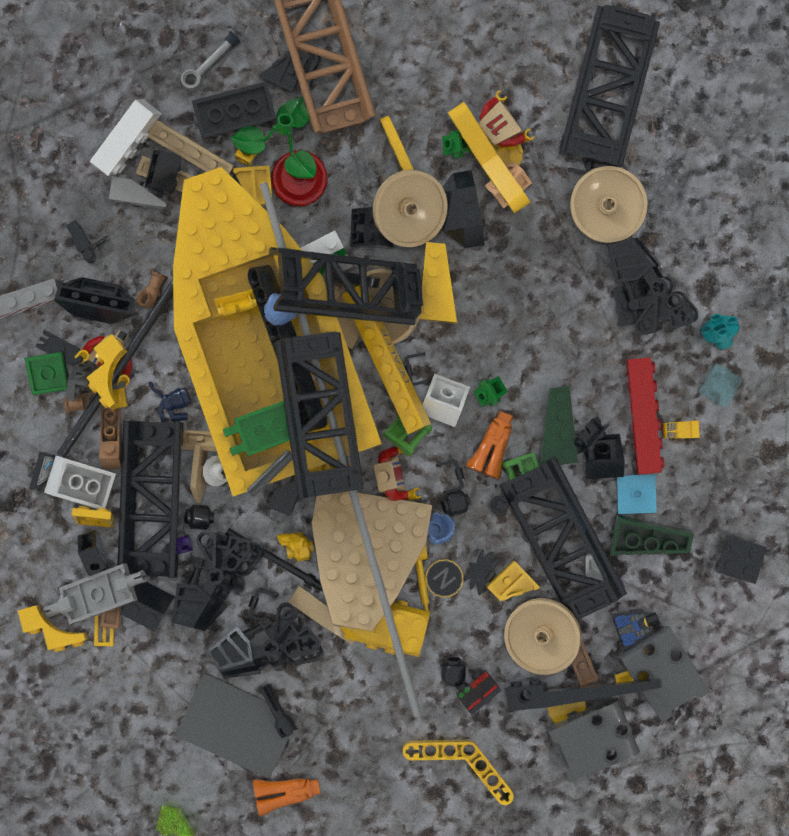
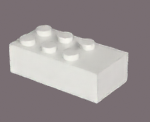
[90,99,162,176]

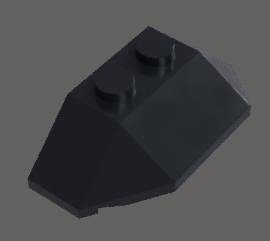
[443,170,485,248]
[54,277,135,324]

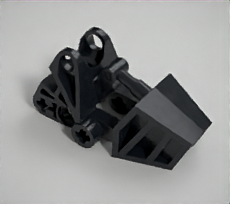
[609,237,699,335]
[171,531,264,631]
[206,603,324,678]

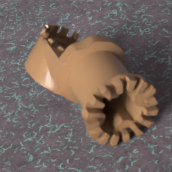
[137,271,168,309]
[63,392,102,414]

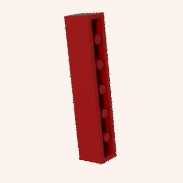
[626,357,665,475]

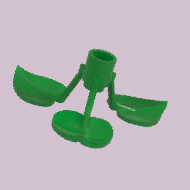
[231,97,316,178]

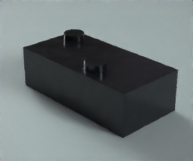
[192,82,276,140]

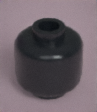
[440,489,470,517]
[185,504,214,530]
[441,657,466,687]

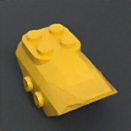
[338,599,430,657]

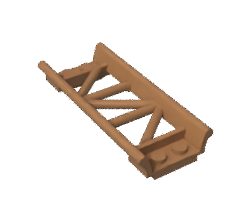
[274,0,376,134]

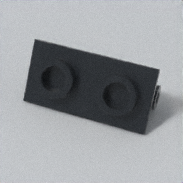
[574,417,609,454]

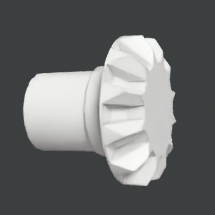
[202,456,227,486]

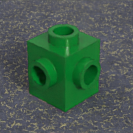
[442,130,472,159]
[473,376,508,408]

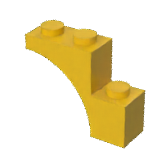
[86,334,127,410]
[18,604,88,652]

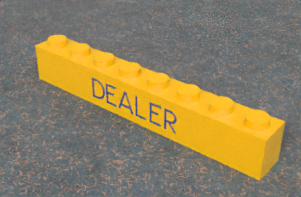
[342,286,431,434]

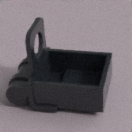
[66,220,110,263]

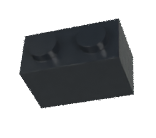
[144,150,181,194]

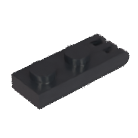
[35,330,86,367]

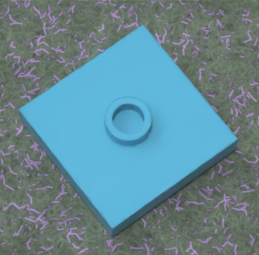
[616,474,657,514]

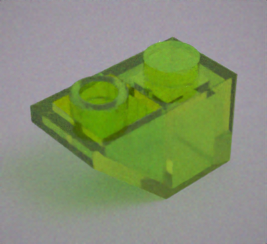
[156,805,196,836]

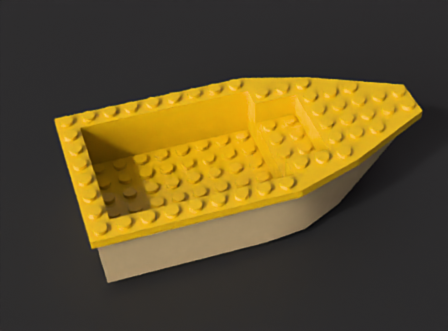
[173,167,382,496]

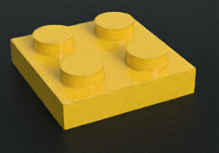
[71,506,115,528]

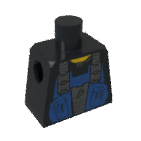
[78,530,107,576]
[611,608,660,650]

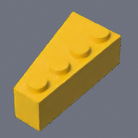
[419,242,457,324]

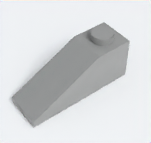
[109,174,168,210]

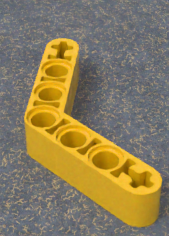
[447,102,531,214]
[402,740,514,805]

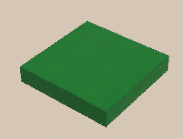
[24,351,68,395]

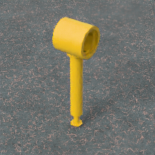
[415,545,430,612]

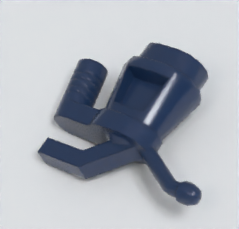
[148,382,191,422]

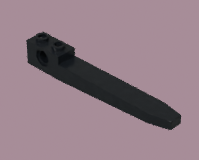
[505,678,662,711]

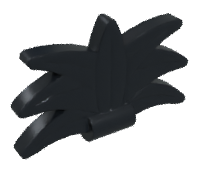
[463,549,503,596]

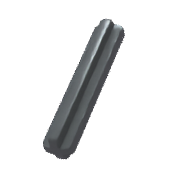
[247,450,292,497]

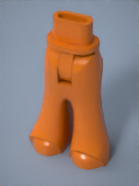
[465,411,513,480]
[253,778,320,816]

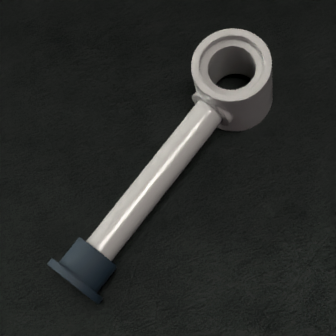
[181,31,241,92]

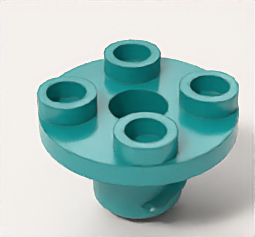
[701,314,740,349]

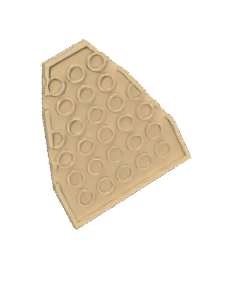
[312,491,432,632]

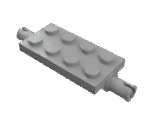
[43,564,147,625]

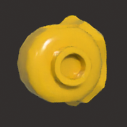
[277,532,314,562]

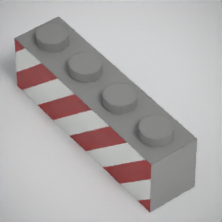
[0,279,59,319]

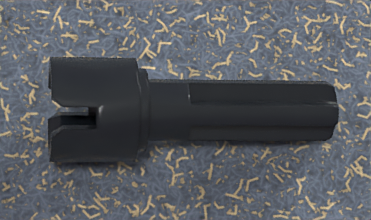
[489,495,509,515]
[261,685,298,739]

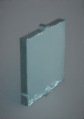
[699,363,743,408]

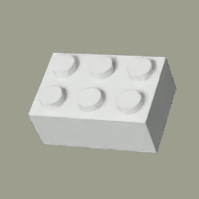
[44,456,116,508]

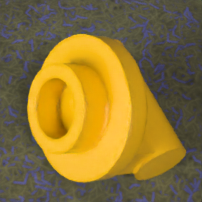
[113,388,128,408]

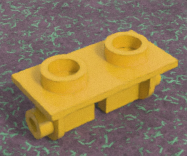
[214,289,257,317]

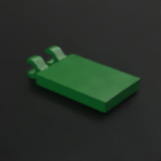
[223,401,290,456]

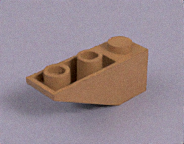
[99,408,122,469]

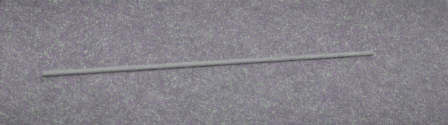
[260,182,421,717]

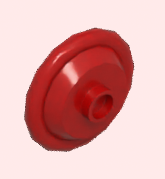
[271,150,327,206]

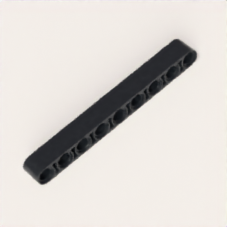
[248,265,327,432]

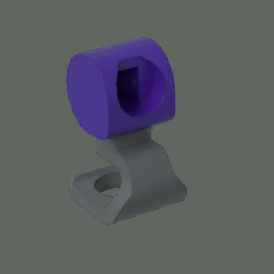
[177,516,193,555]

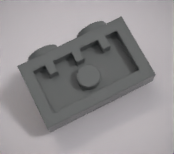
[66,363,94,402]

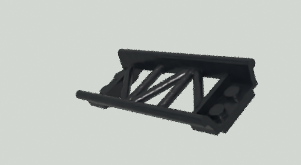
[559,4,660,168]
[269,247,423,325]
[275,332,364,499]
[117,421,184,578]
[499,456,627,620]

